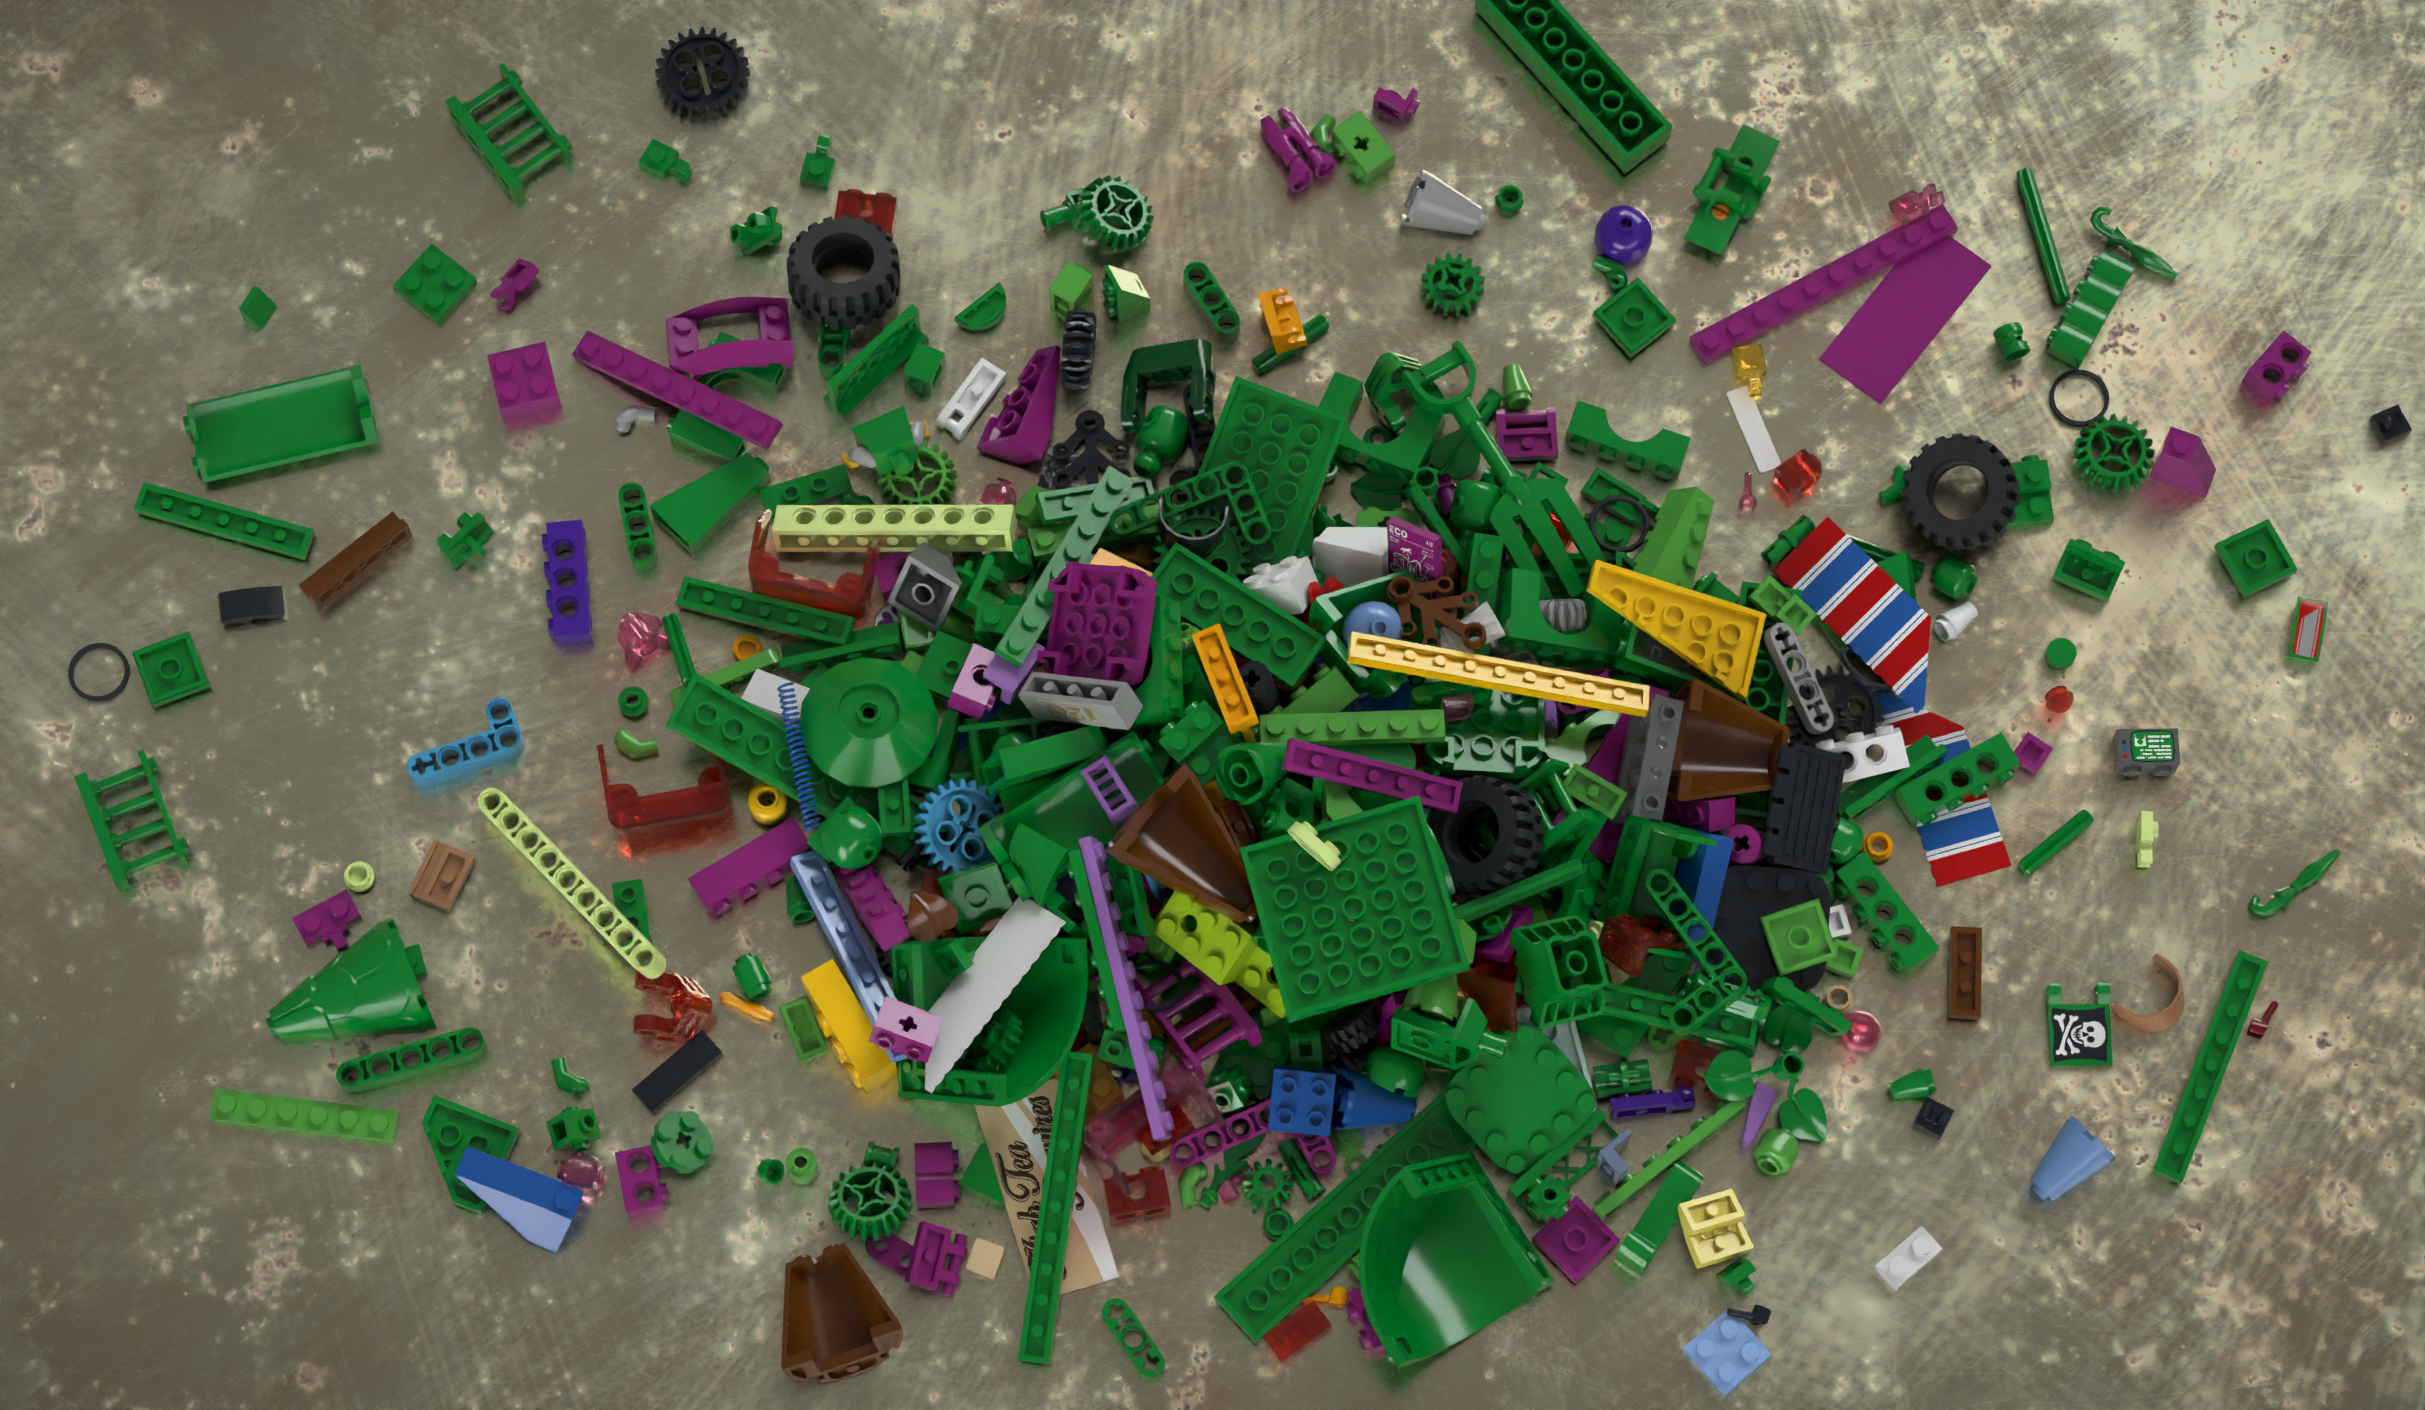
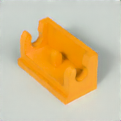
[1258,288,1308,354]

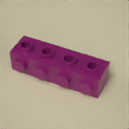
[831,863,911,952]

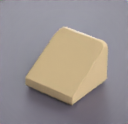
[965,1237,1006,1280]

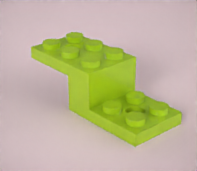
[1155,891,1287,1018]

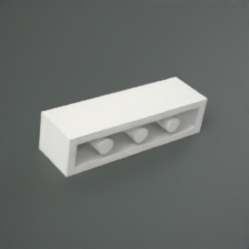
[742,668,867,730]

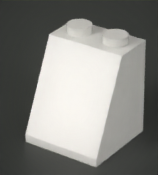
[1312,527,1389,588]

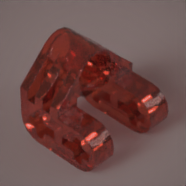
[633,971,712,1042]

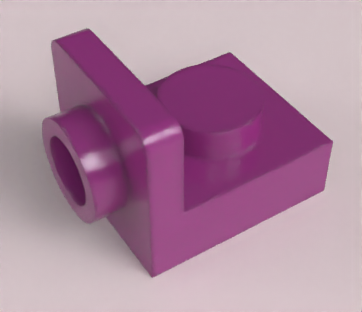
[1373,87,1420,124]

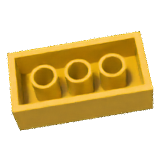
[801,958,897,1094]

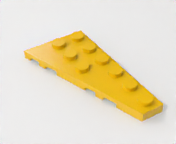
[1586,560,1766,701]

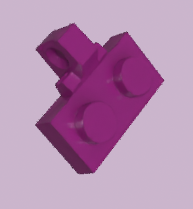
[292,889,362,953]

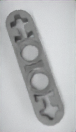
[1764,622,1834,735]

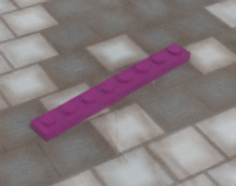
[572,330,783,450]

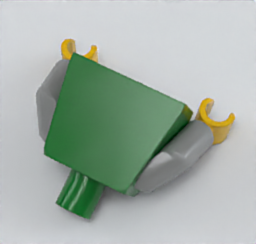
[841,406,930,476]

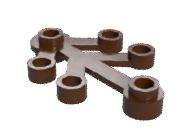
[1387,576,1487,650]

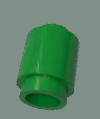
[732,953,772,1001]

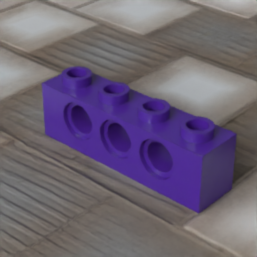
[542,520,593,646]

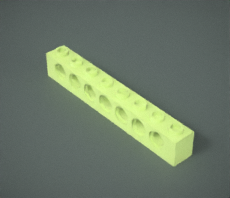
[772,505,1017,552]

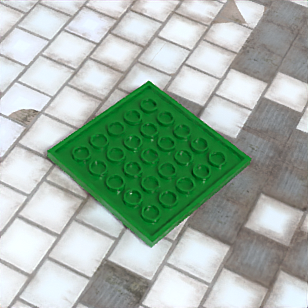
[1240,795,1471,1023]

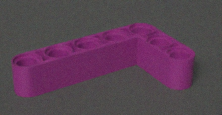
[1170,1096,1336,1173]

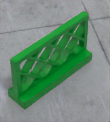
[823,304,929,421]

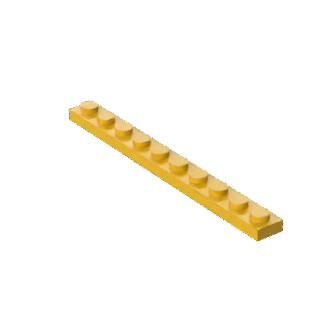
[1347,632,1650,717]

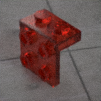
[1598,914,1686,977]

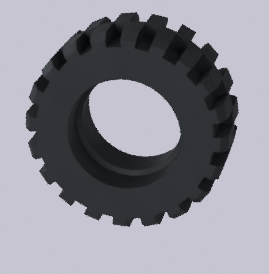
[787,215,901,330]
[1901,433,2020,552]
[1427,775,1545,896]

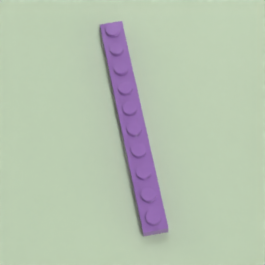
[1078,836,1174,1141]

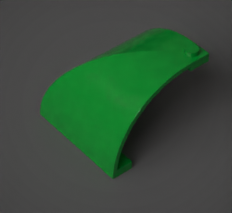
[892,936,1088,1107]
[1359,1151,1555,1368]

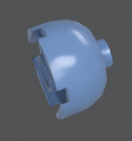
[1341,601,1404,648]

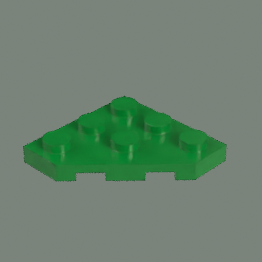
[421,1095,520,1215]

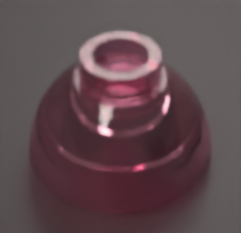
[1839,1011,1881,1053]

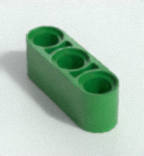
[1183,261,1240,344]
[618,482,658,572]

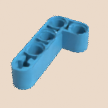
[407,697,525,788]

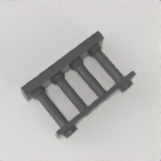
[1610,694,1684,824]

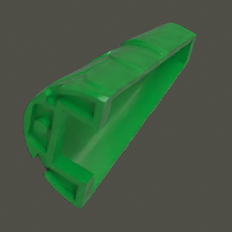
[266,916,437,1042]

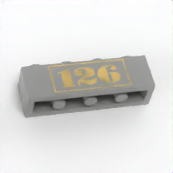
[1018,672,1143,730]

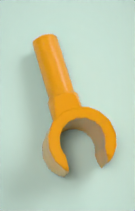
[1303,1286,1348,1307]

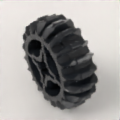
[1060,310,1097,390]

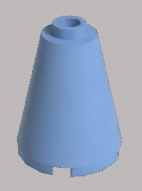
[2030,1116,2116,1201]

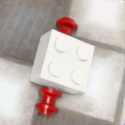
[1243,556,1345,615]

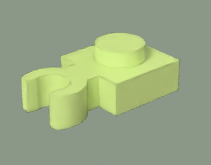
[2136,811,2159,868]

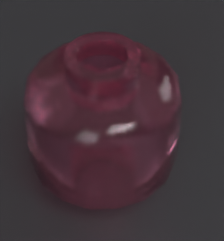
[557,1152,605,1196]

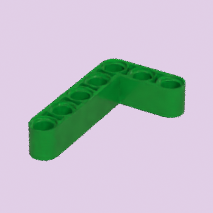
[1109,461,1273,546]
[1646,869,1748,1036]

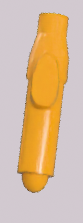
[719,991,775,1022]

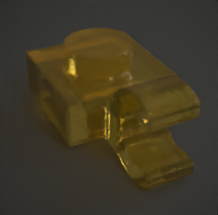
[1731,344,1767,397]

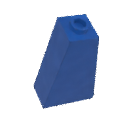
[1669,824,1734,948]

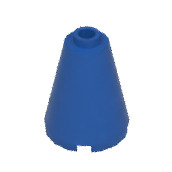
[1331,1068,1417,1130]

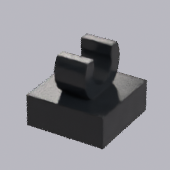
[2370,404,2412,445]
[1912,1097,1954,1140]

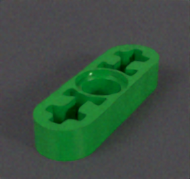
[1102,1298,1165,1380]

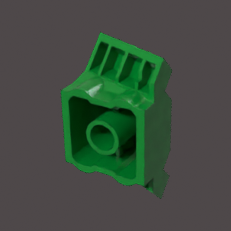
[1509,914,1609,1029]

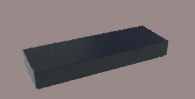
[632,1030,723,1114]

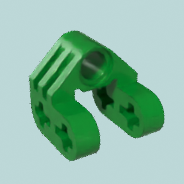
[1364,352,1444,433]
[1697,982,1774,1059]

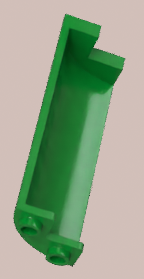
[183,364,379,483]
[978,731,1169,902]

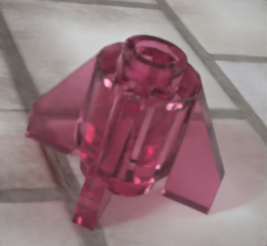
[617,612,671,670]

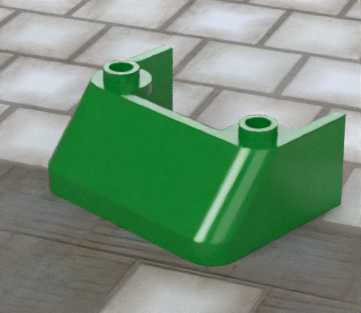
[1598,815,1718,959]

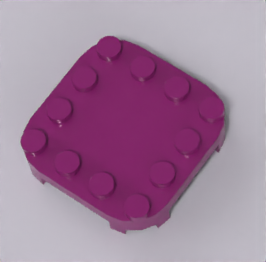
[1038,562,1157,687]

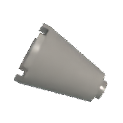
[1400,169,1486,235]

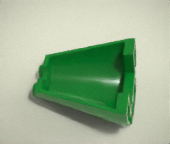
[1309,569,1441,699]

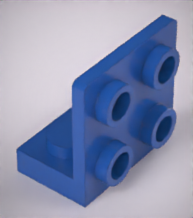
[1268,1065,1336,1136]

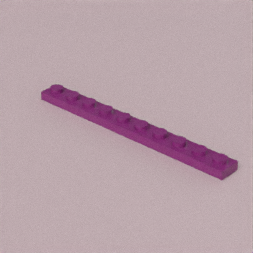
[1690,204,1958,364]

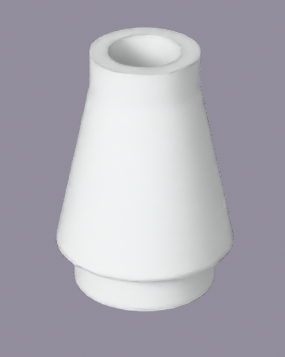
[1933,602,1978,642]

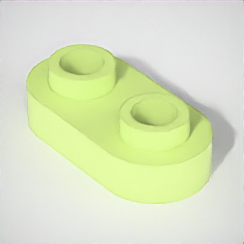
[1287,821,1341,871]

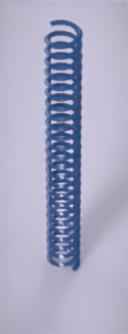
[777,682,821,832]

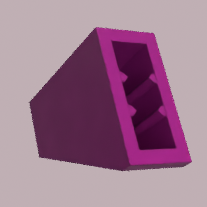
[2150,426,2216,497]

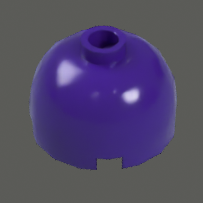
[1594,205,1653,266]

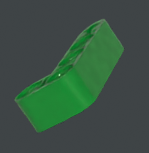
[1615,1160,1705,1276]

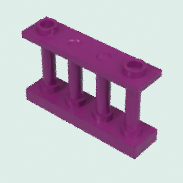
[1133,958,1262,1081]

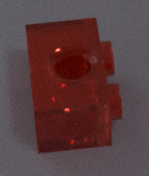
[834,189,898,241]
[1668,1039,1724,1099]
[1103,1167,1171,1223]

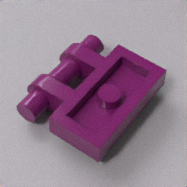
[905,1221,968,1297]

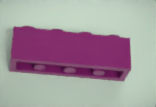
[688,817,813,916]

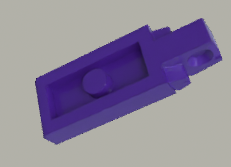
[1608,1086,1696,1120]

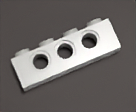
[1816,724,1910,783]

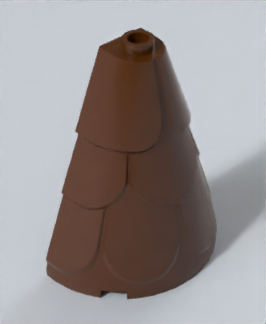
[1105,764,1258,923]

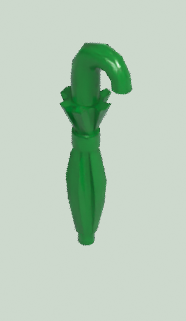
[2090,207,2179,279]
[2249,849,2341,917]

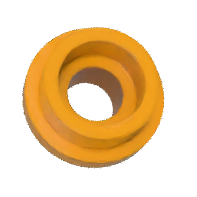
[1862,831,1893,862]

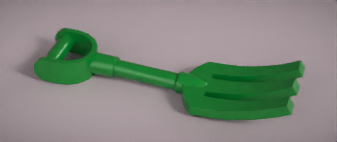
[1401,341,1607,601]

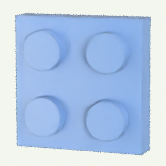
[1683,1310,1772,1397]

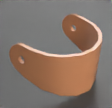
[2111,954,2185,1033]

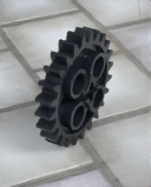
[655,27,750,119]
[1787,665,1885,758]

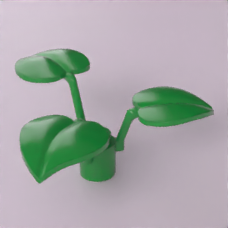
[1350,429,1480,564]
[1704,1005,1827,1142]

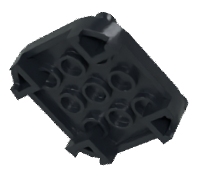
[1706,865,1830,992]

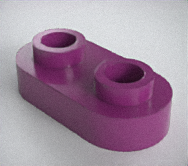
[865,1233,913,1278]

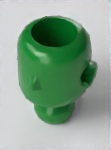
[1133,405,1189,479]
[1450,480,1501,552]

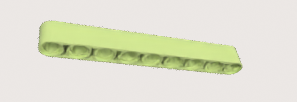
[478,787,666,979]

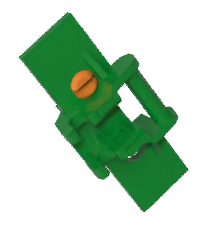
[1684,124,1780,255]

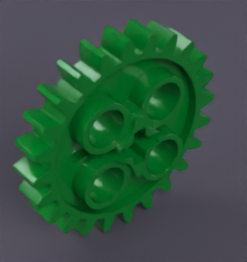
[1152,507,1250,583]

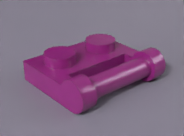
[1495,408,1558,461]

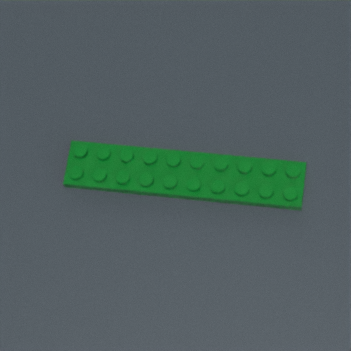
[665,672,960,876]
[1214,1092,1478,1344]

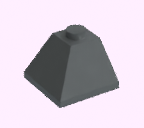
[887,542,962,632]

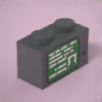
[2113,728,2180,776]

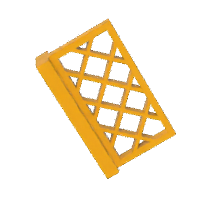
[1191,623,1260,743]

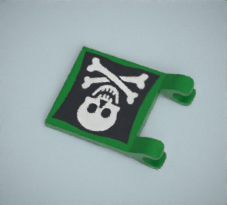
[2046,982,2113,1066]

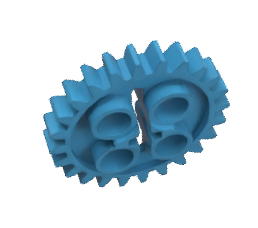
[913,779,1003,874]

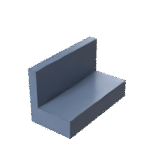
[1595,1129,1632,1188]

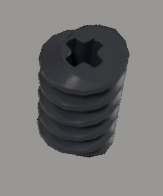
[1239,660,1280,714]

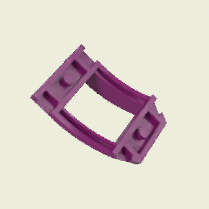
[665,297,794,380]

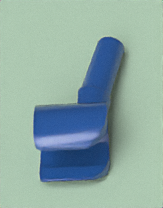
[1113,1064,1139,1082]

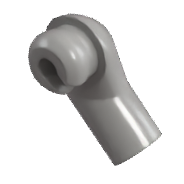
[614,405,657,432]

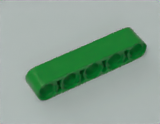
[336,1027,488,1094]

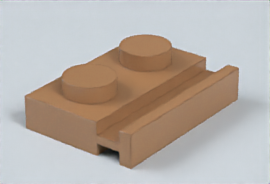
[408,839,476,913]

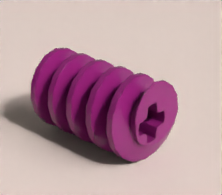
[1726,824,1767,866]

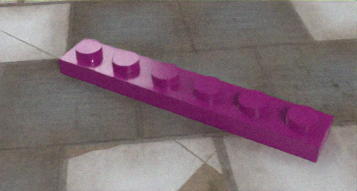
[1281,738,1463,813]

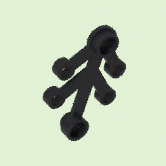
[1053,410,1131,490]

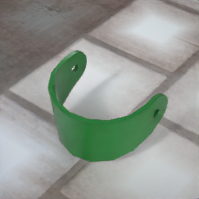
[959,538,1033,586]

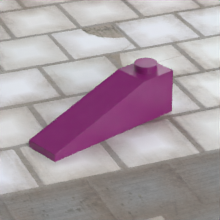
[977,345,1061,464]

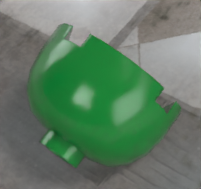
[821,806,883,870]
[1361,1043,1425,1098]

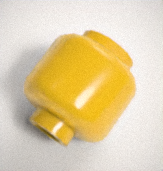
[748,782,788,825]

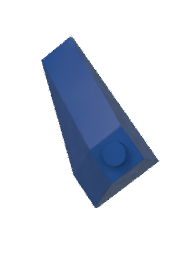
[454,1146,584,1253]

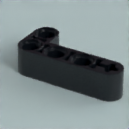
[1169,383,1216,501]

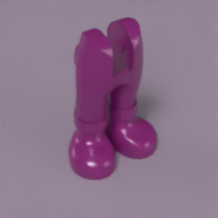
[1260,107,1337,192]

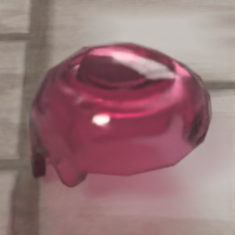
[977,477,1017,507]

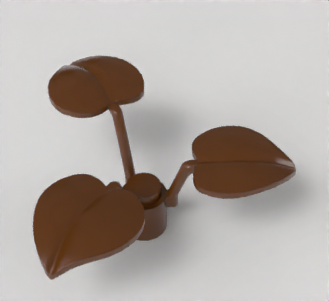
[907,891,1002,942]

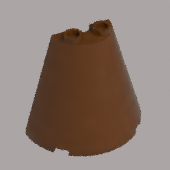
[1667,679,1790,801]
[781,1243,903,1382]

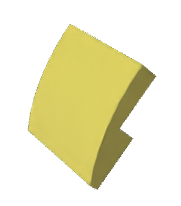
[1677,1188,1754,1269]

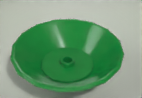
[799,657,939,788]

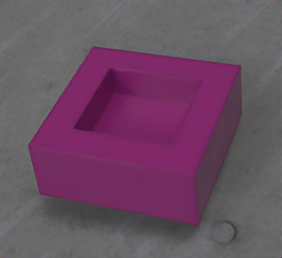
[2014,732,2053,775]

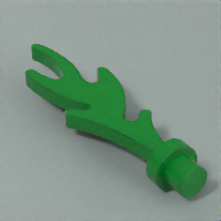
[1198,1110,1266,1208]

